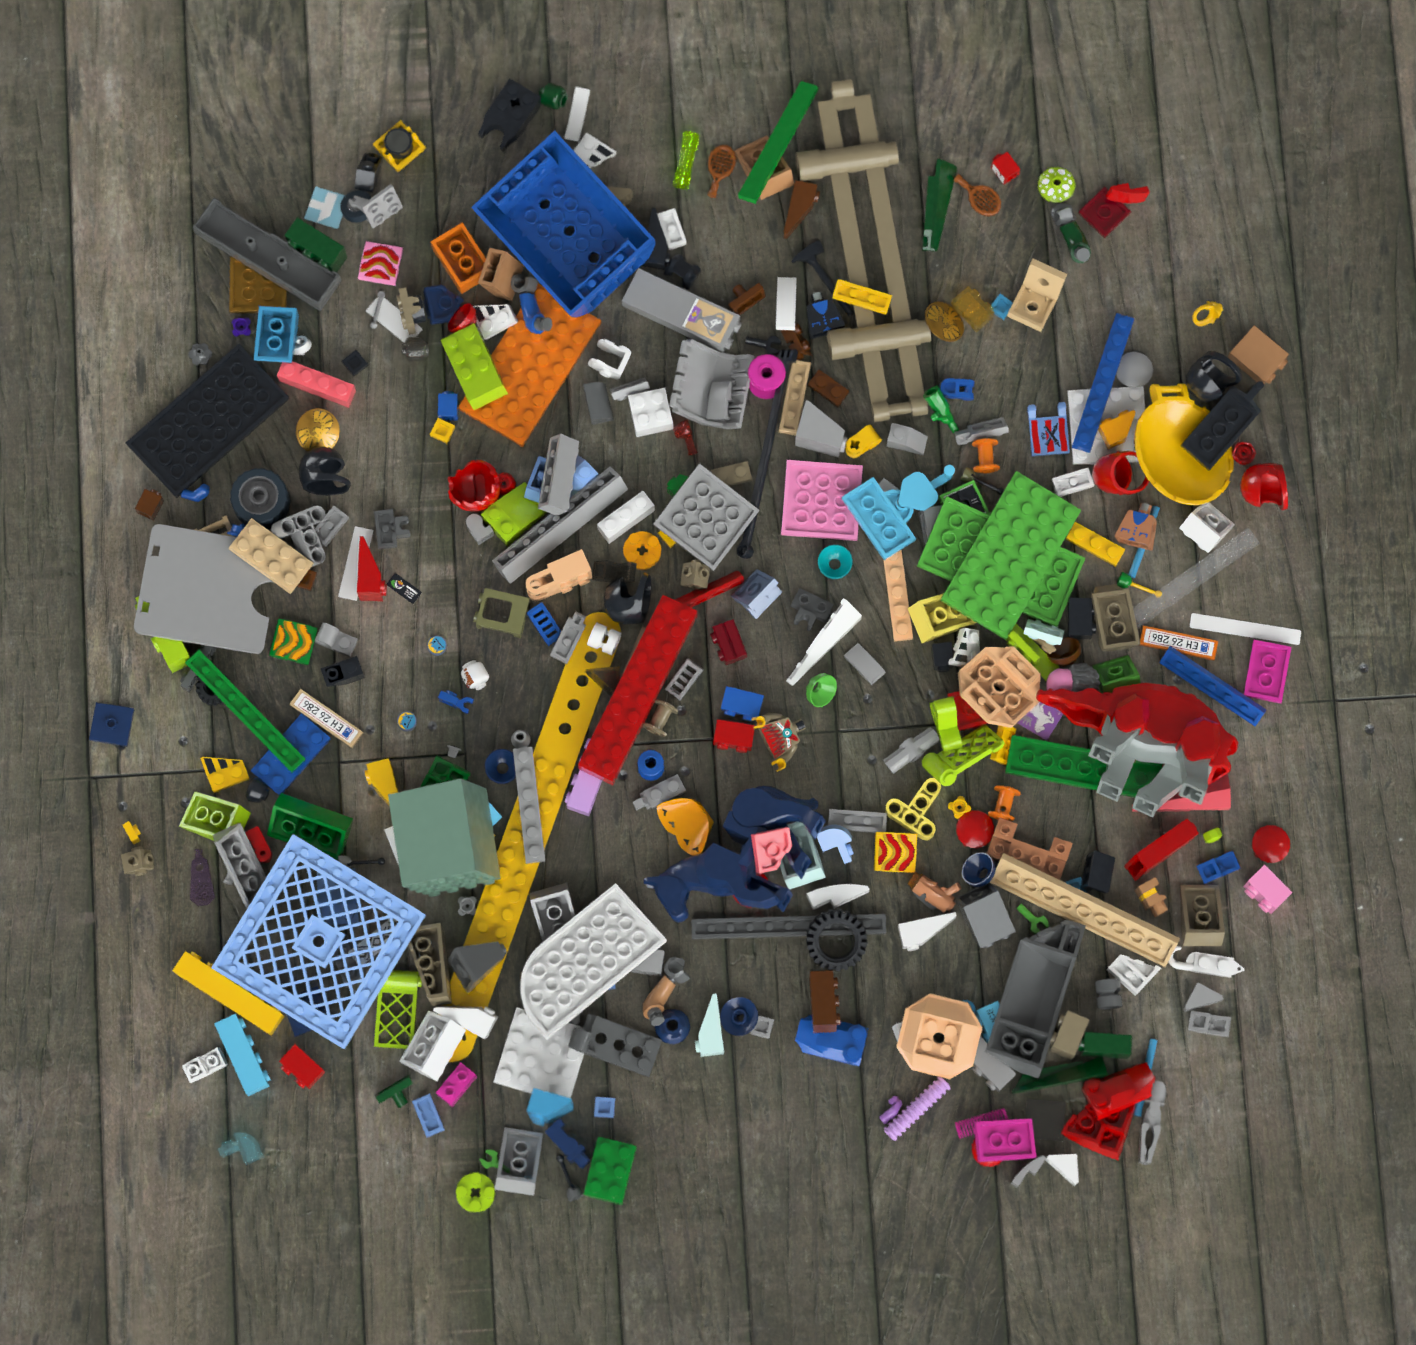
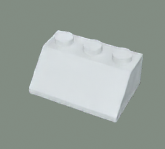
[399,1010,466,1081]

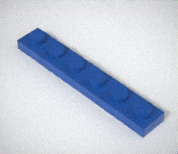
[1159,646,1266,727]

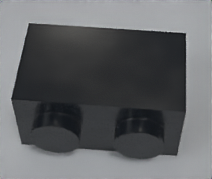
[1068,598,1096,639]

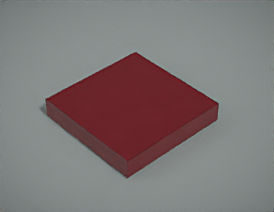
[1078,186,1131,239]

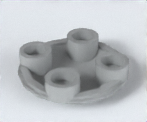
[1116,352,1153,387]

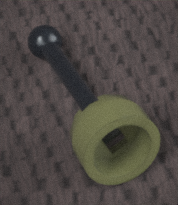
[960,467,1004,495]

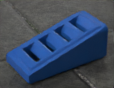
[527,603,561,646]

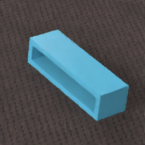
[214,1014,271,1096]

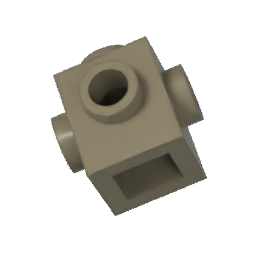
[680,560,710,590]
[121,847,154,876]

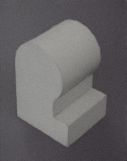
[466,514,494,545]

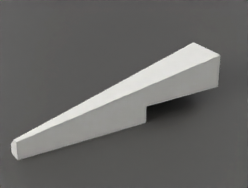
[786,598,862,686]

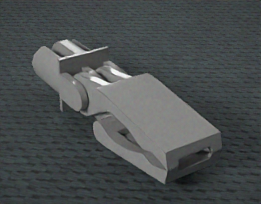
[1139,1081,1166,1165]

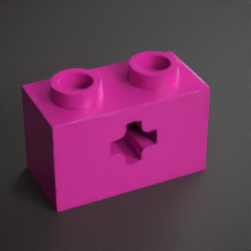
[436,1062,477,1107]

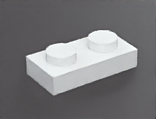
[658,208,687,250]
[1052,468,1094,497]

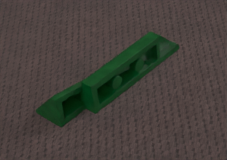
[922,159,957,252]
[1012,1057,1108,1095]

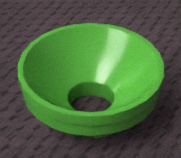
[806,673,837,707]

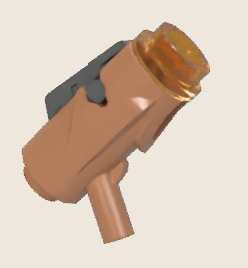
[907,872,962,913]

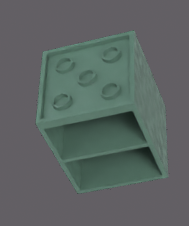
[388,779,501,897]

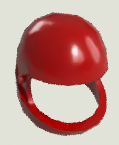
[1092,451,1149,495]
[1240,463,1288,510]

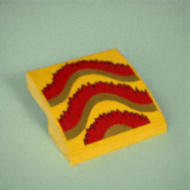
[874,832,917,873]

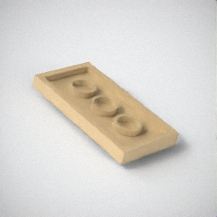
[229,518,314,594]

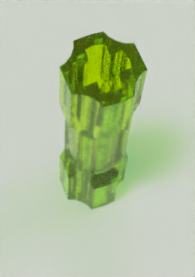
[673,131,699,190]

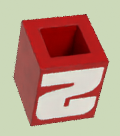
[991,152,1020,185]

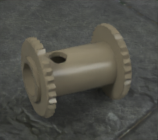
[643,699,678,737]

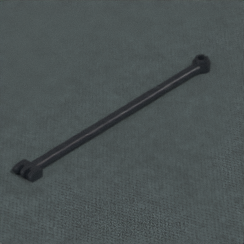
[737,349,798,559]

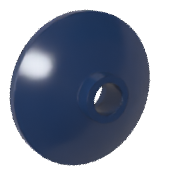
[720,997,758,1036]

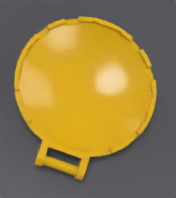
[1134,384,1234,505]

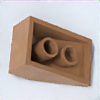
[734,136,794,200]

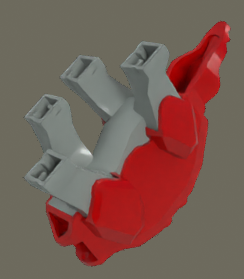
[1036,683,1238,817]

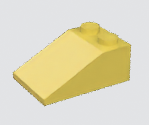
[907,593,977,643]

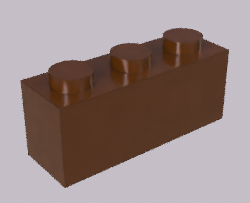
[809,970,840,1033]

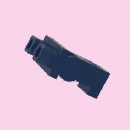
[545,1118,590,1169]

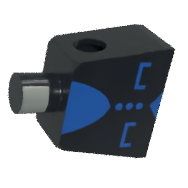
[807,292,845,340]

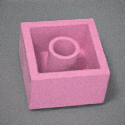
[1244,865,1292,914]

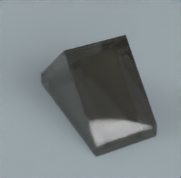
[585,666,620,697]

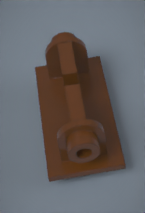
[781,322,812,360]

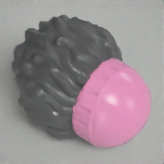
[1046,663,1100,692]

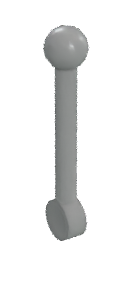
[370,291,385,329]

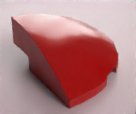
[1061,1104,1136,1160]

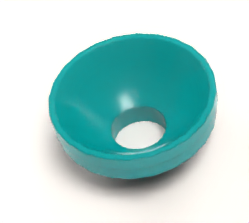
[818,545,852,579]

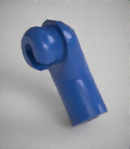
[181,484,210,502]

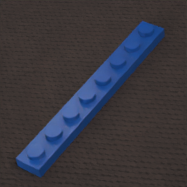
[1072,313,1134,453]

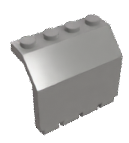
[669,339,755,429]

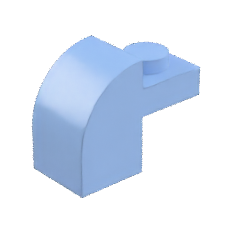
[817,824,854,864]

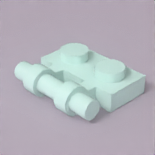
[1024,619,1065,645]

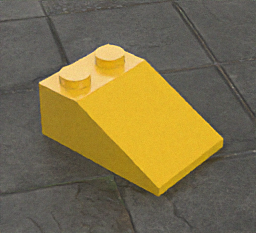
[364,758,399,807]

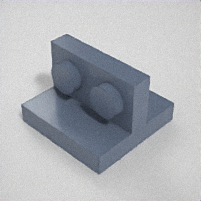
[731,569,782,619]

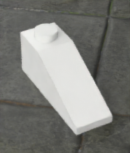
[898,912,956,951]
[433,1006,498,1039]

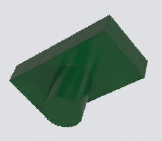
[375,1075,413,1108]

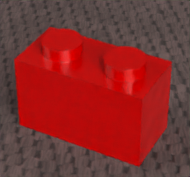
[713,719,755,753]
[279,1044,325,1089]

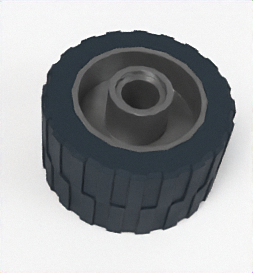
[230,468,290,530]

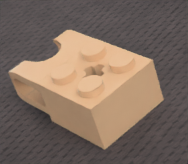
[526,549,592,602]

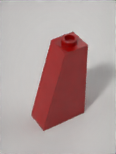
[1124,818,1199,881]

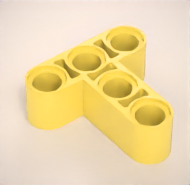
[885,778,941,840]

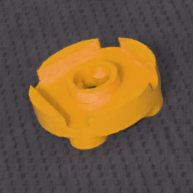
[623,531,661,570]

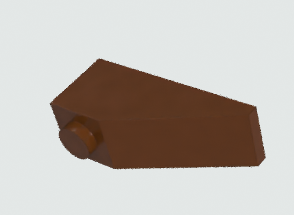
[783,180,820,239]

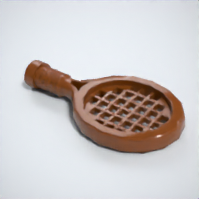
[708,145,736,198]
[954,174,1001,216]

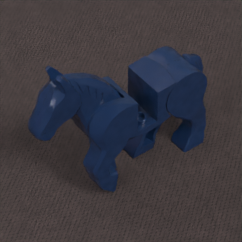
[643,786,825,923]

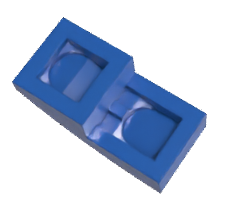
[1197,850,1241,884]

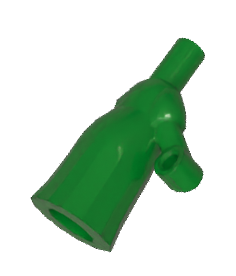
[923,386,959,434]

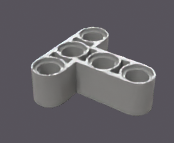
[271,505,325,567]

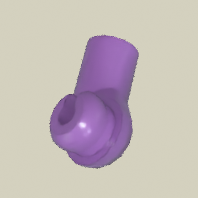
[879,1096,902,1124]

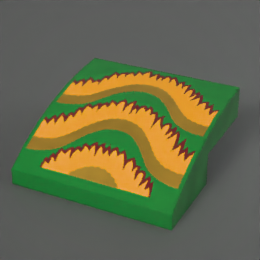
[269,619,318,665]

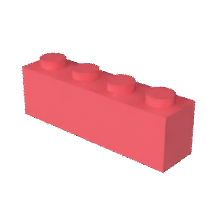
[277,361,356,408]

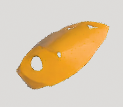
[657,798,714,856]

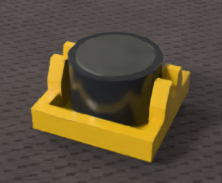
[373,120,426,173]

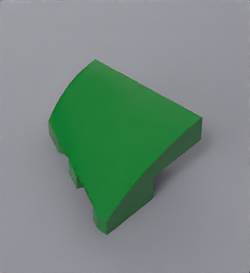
[420,755,471,787]

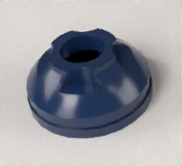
[484,749,516,784]
[962,852,996,887]
[655,1009,690,1045]

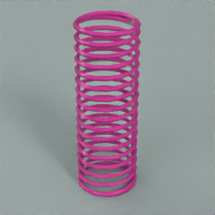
[955,1108,1008,1139]

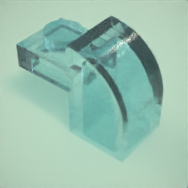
[218,1132,265,1165]

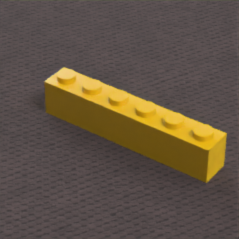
[172,951,284,1036]

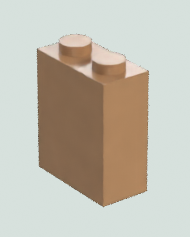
[478,248,524,301]
[1228,326,1289,385]

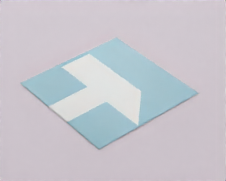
[304,186,345,229]

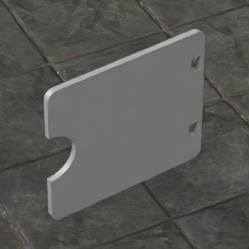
[134,524,273,654]

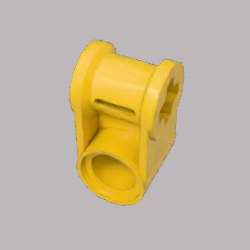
[845,424,882,458]

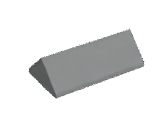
[213,823,266,909]

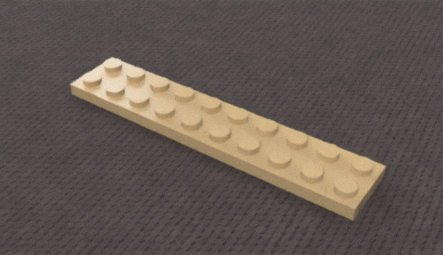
[990,853,1180,967]

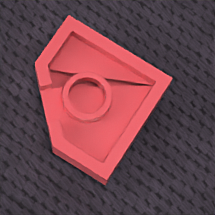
[751,827,792,874]

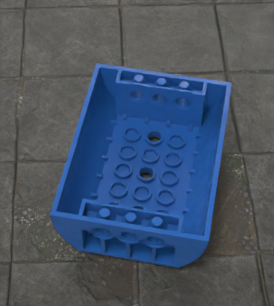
[471,130,655,317]

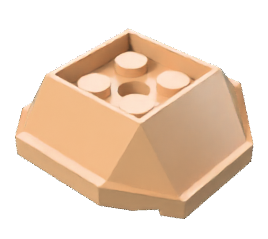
[958,646,1041,728]
[897,993,982,1079]

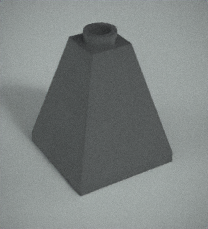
[448,941,507,993]

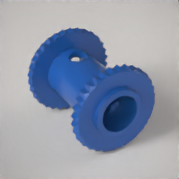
[637,750,664,781]

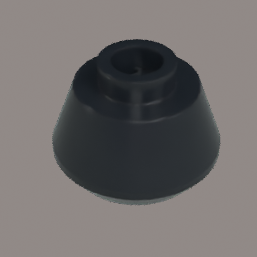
[245,777,270,803]

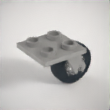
[340,184,403,228]

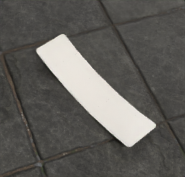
[564,87,590,141]

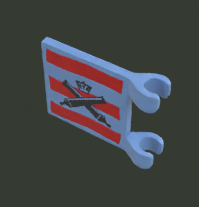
[1027,402,1070,456]

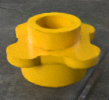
[948,796,971,819]

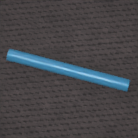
[1128,506,1160,578]
[1134,1039,1157,1117]

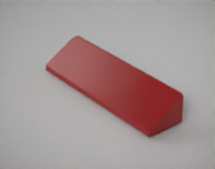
[675,570,744,608]

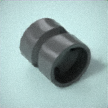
[1095,979,1123,1010]

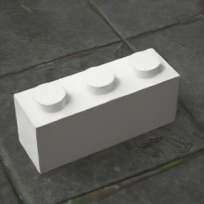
[597,491,655,544]

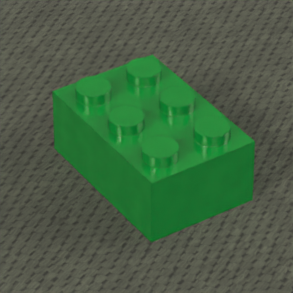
[584,1137,637,1205]

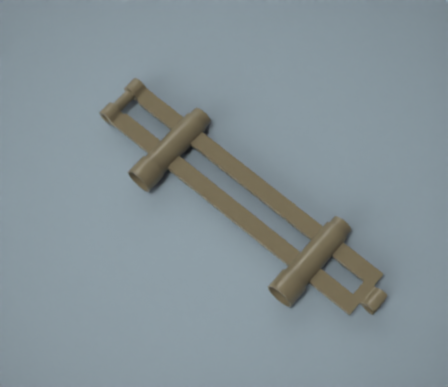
[795,79,931,422]

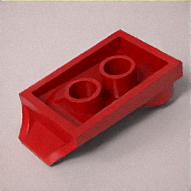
[1081,1062,1156,1121]

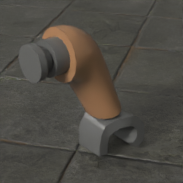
[642,957,690,1026]

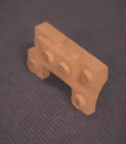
[987,818,1073,880]

